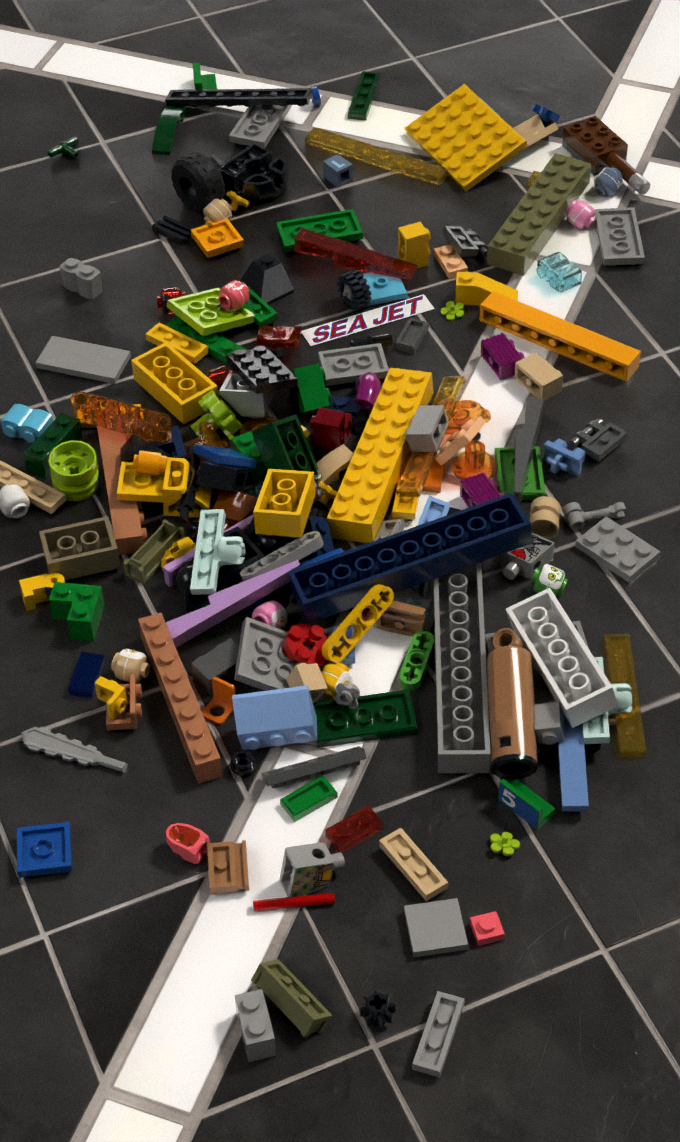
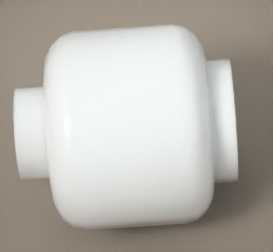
[0,485,30,519]

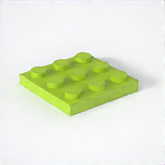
[167,288,255,336]

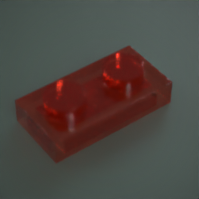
[325,805,383,853]

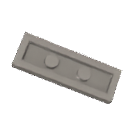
[412,991,465,1078]

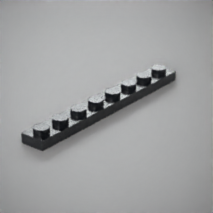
[165,88,313,107]

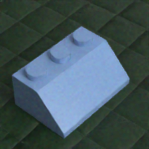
[232,685,317,750]

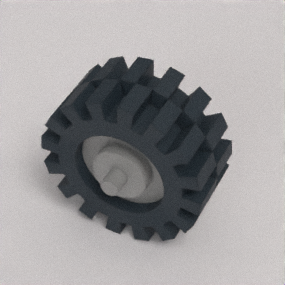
[337,269,371,310]

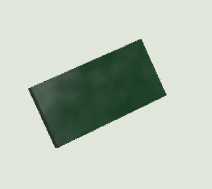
[313,689,418,748]

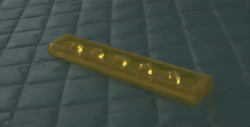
[604,634,646,757]

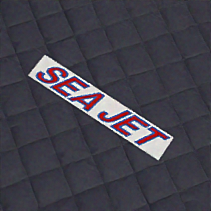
[301,294,434,346]

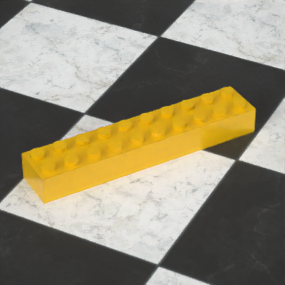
[327,368,434,543]

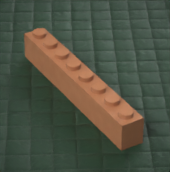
[95,411,148,555]
[138,613,223,784]

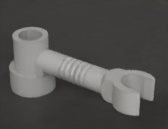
[562,502,626,530]

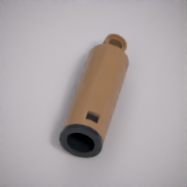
[487,628,538,779]

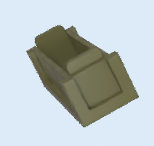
[123,519,184,585]
[251,959,332,1037]

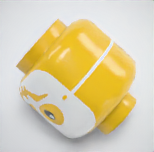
[321,662,353,700]

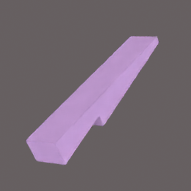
[166,560,300,648]

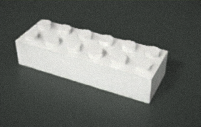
[506,588,618,728]

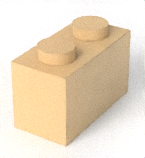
[514,352,563,401]

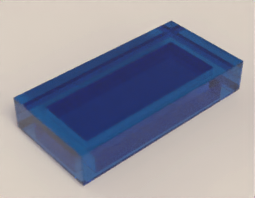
[68,652,106,698]

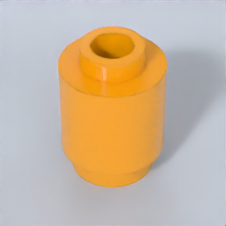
[133,450,167,476]

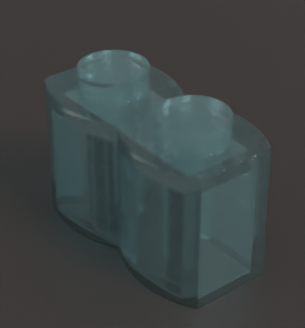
[536,252,582,293]

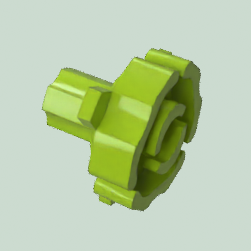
[191,390,243,441]

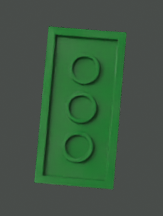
[276,209,363,253]

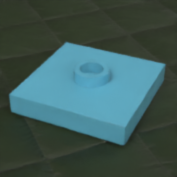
[363,268,407,306]

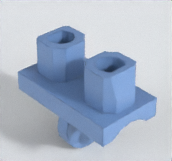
[543,438,585,476]

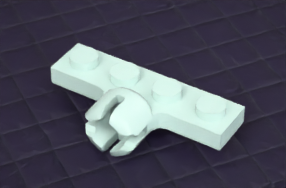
[190,509,245,595]
[582,657,632,744]

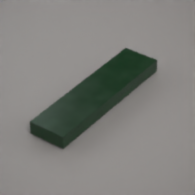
[348,71,380,120]

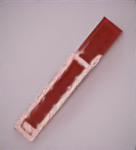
[295,228,417,280]

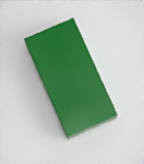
[280,775,338,822]

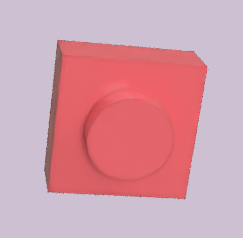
[470,911,505,946]

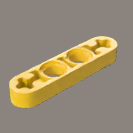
[322,584,394,663]

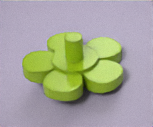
[441,301,464,321]
[490,832,520,856]

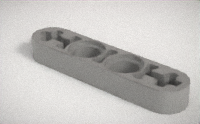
[240,531,324,582]

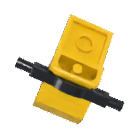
[117,445,213,524]

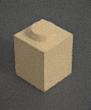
[286,663,328,702]

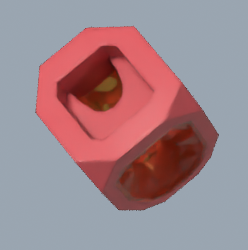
[166,823,210,864]

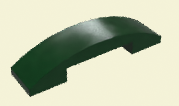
[152,107,187,155]

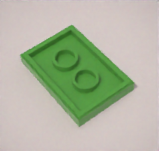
[494,446,546,500]

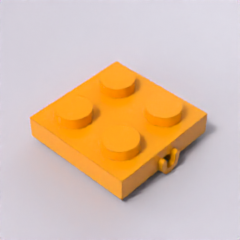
[191,218,244,258]

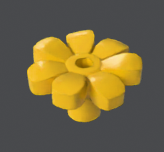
[226,191,249,212]
[318,481,337,505]

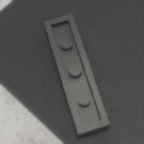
[261,746,367,788]

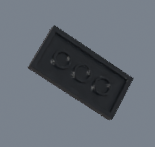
[226,346,298,394]

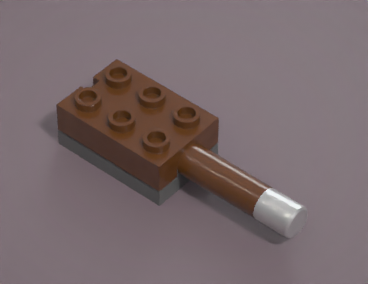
[562,116,651,195]

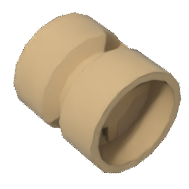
[529,496,560,540]

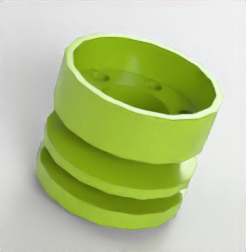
[48,440,100,501]

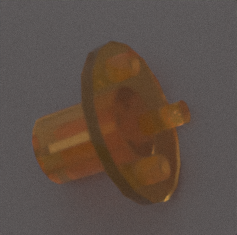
[184,421,227,458]
[452,440,497,480]

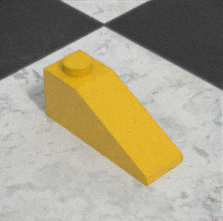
[455,272,518,305]

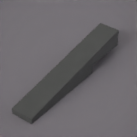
[514,398,544,505]

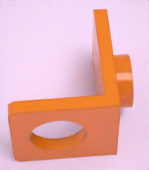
[202,676,235,726]

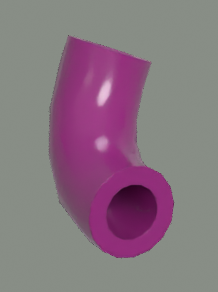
[354,372,381,410]

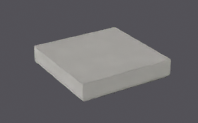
[404,898,468,958]

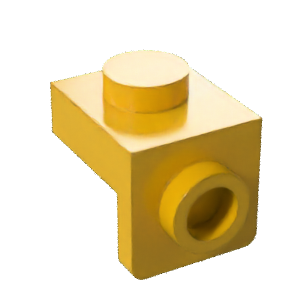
[95,676,128,720]

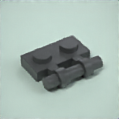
[442,226,488,258]
[569,418,627,462]

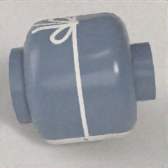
[594,167,623,196]

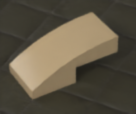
[315,444,354,485]

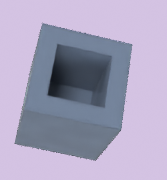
[323,154,353,188]

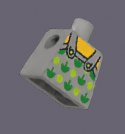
[279,842,345,897]

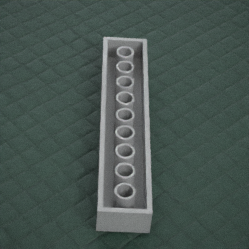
[433,563,491,773]

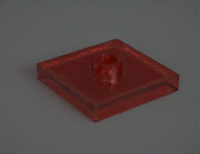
[257,326,302,347]

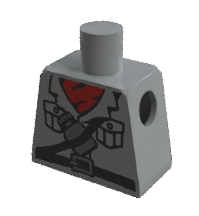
[501,533,555,580]

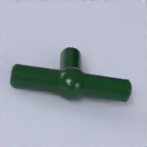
[47,136,79,158]

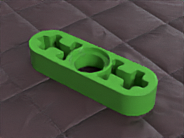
[399,631,434,692]

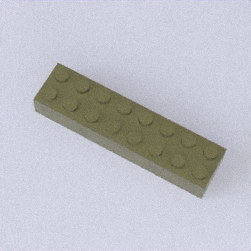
[487,153,591,276]

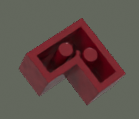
[310,407,352,456]

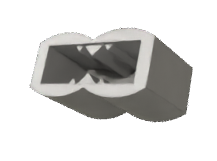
[60,258,103,299]

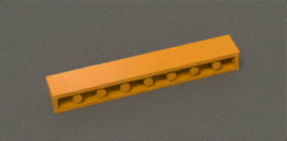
[480,291,641,382]

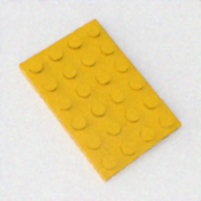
[404,84,528,192]

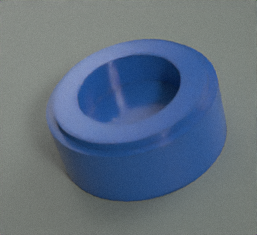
[311,86,321,106]

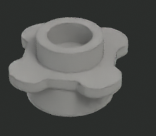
[335,683,360,709]

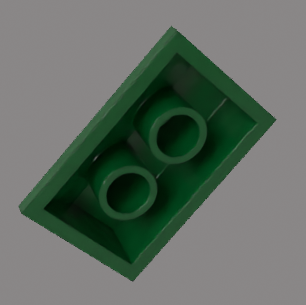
[251,415,322,480]

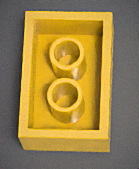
[253,469,316,538]

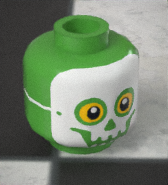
[530,564,568,596]

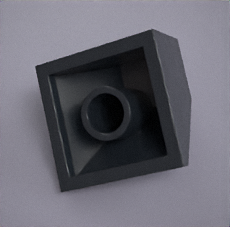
[240,253,294,305]

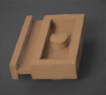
[376,598,426,637]
[207,840,249,894]

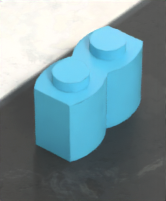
[1,404,53,443]

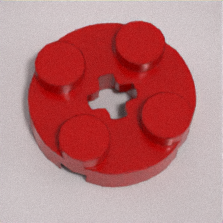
[283,624,328,669]

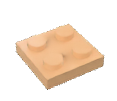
[435,416,486,465]

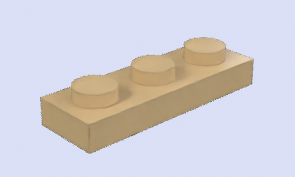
[379,828,448,901]

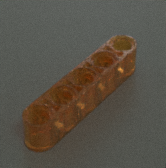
[70,392,172,443]

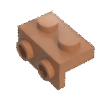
[106,675,142,731]

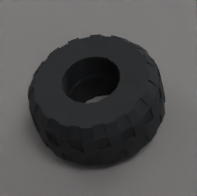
[171,152,225,213]

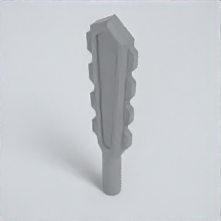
[21,727,127,773]

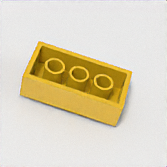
[131,342,218,424]

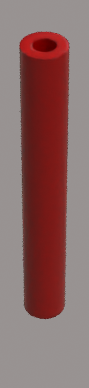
[253,893,335,911]

